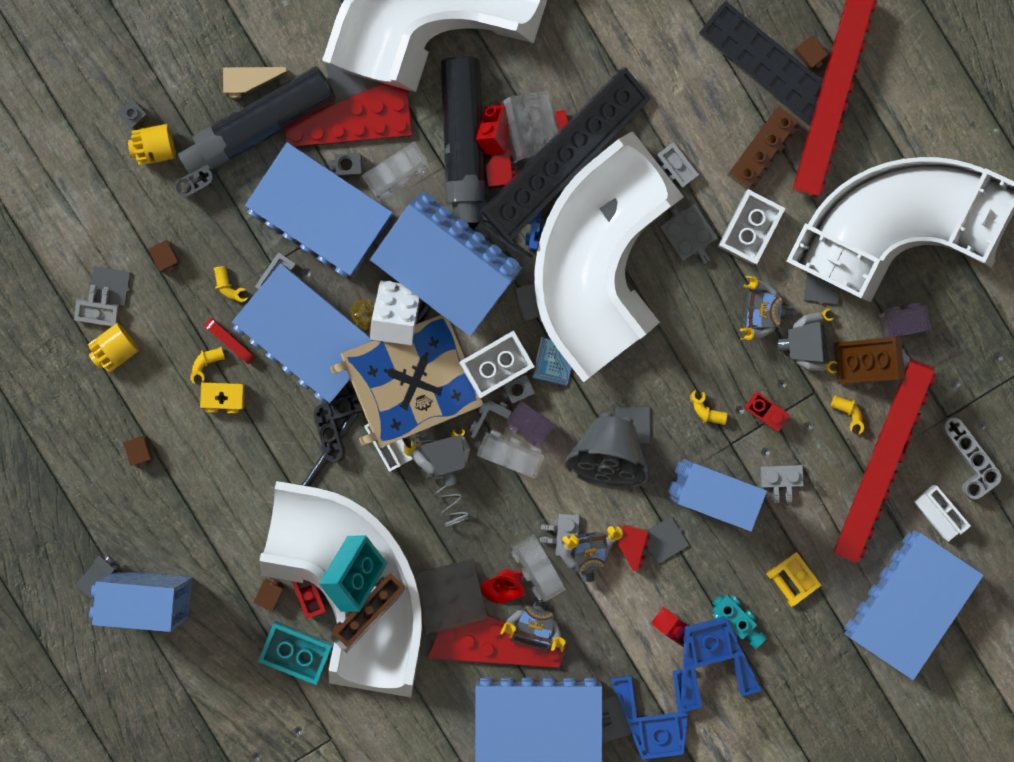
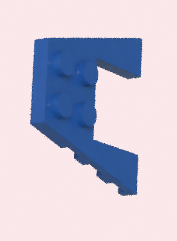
[680,616,762,713]
[611,670,689,760]

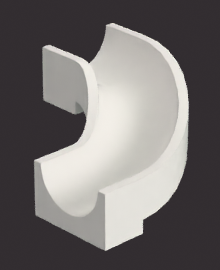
[323,0,547,92]
[535,131,684,382]
[787,157,1014,302]
[260,481,422,697]

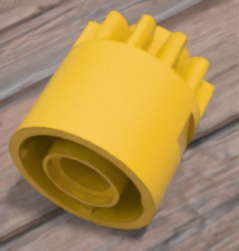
[128,124,176,165]
[88,322,139,372]

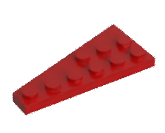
[286,83,412,147]
[428,600,567,668]

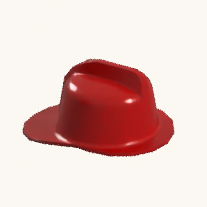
[481,569,525,604]

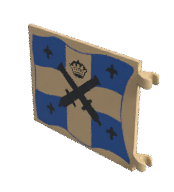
[330,315,483,448]

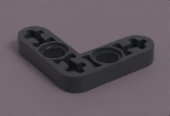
[313,393,364,463]

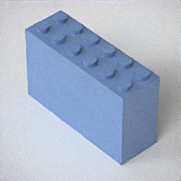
[245,143,394,278]
[370,191,522,336]
[232,263,374,403]
[667,459,767,532]
[844,530,984,680]
[89,571,192,632]
[475,677,602,762]

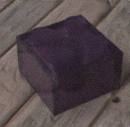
[879,302,931,338]
[506,401,555,446]

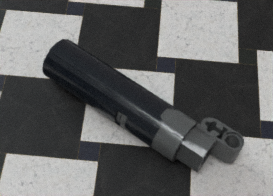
[440,57,499,242]
[175,66,336,197]

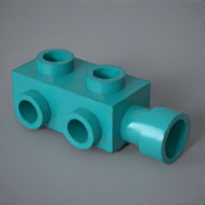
[712,594,767,649]

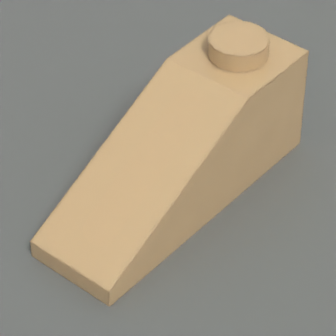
[223,67,288,99]

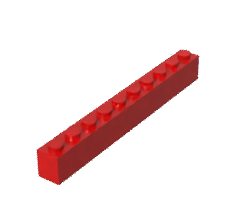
[792,0,877,198]
[834,358,937,563]

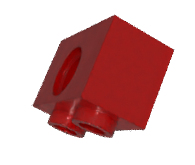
[292,580,327,619]

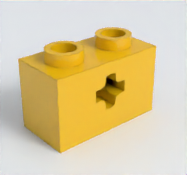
[200,383,245,413]

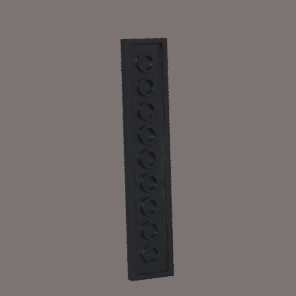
[480,67,651,242]

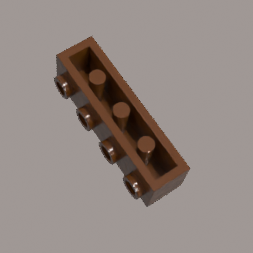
[727,106,799,189]
[331,573,406,653]

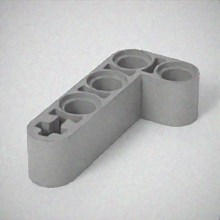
[941,417,1001,499]

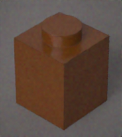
[794,35,828,70]
[148,240,180,274]
[123,435,154,468]
[253,577,285,611]

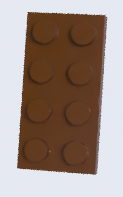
[835,336,905,384]

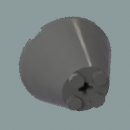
[565,413,649,488]

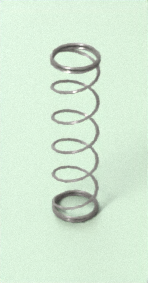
[412,427,470,527]

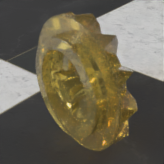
[351,299,375,331]

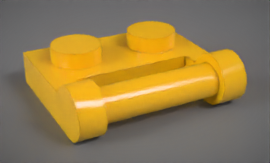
[766,552,822,607]

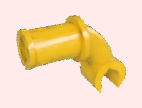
[214,266,248,303]
[190,347,225,384]
[690,390,727,425]
[830,395,864,434]

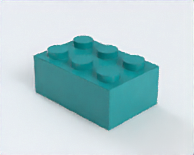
[319,535,388,612]
[258,621,334,685]

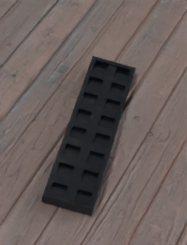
[698,0,854,126]

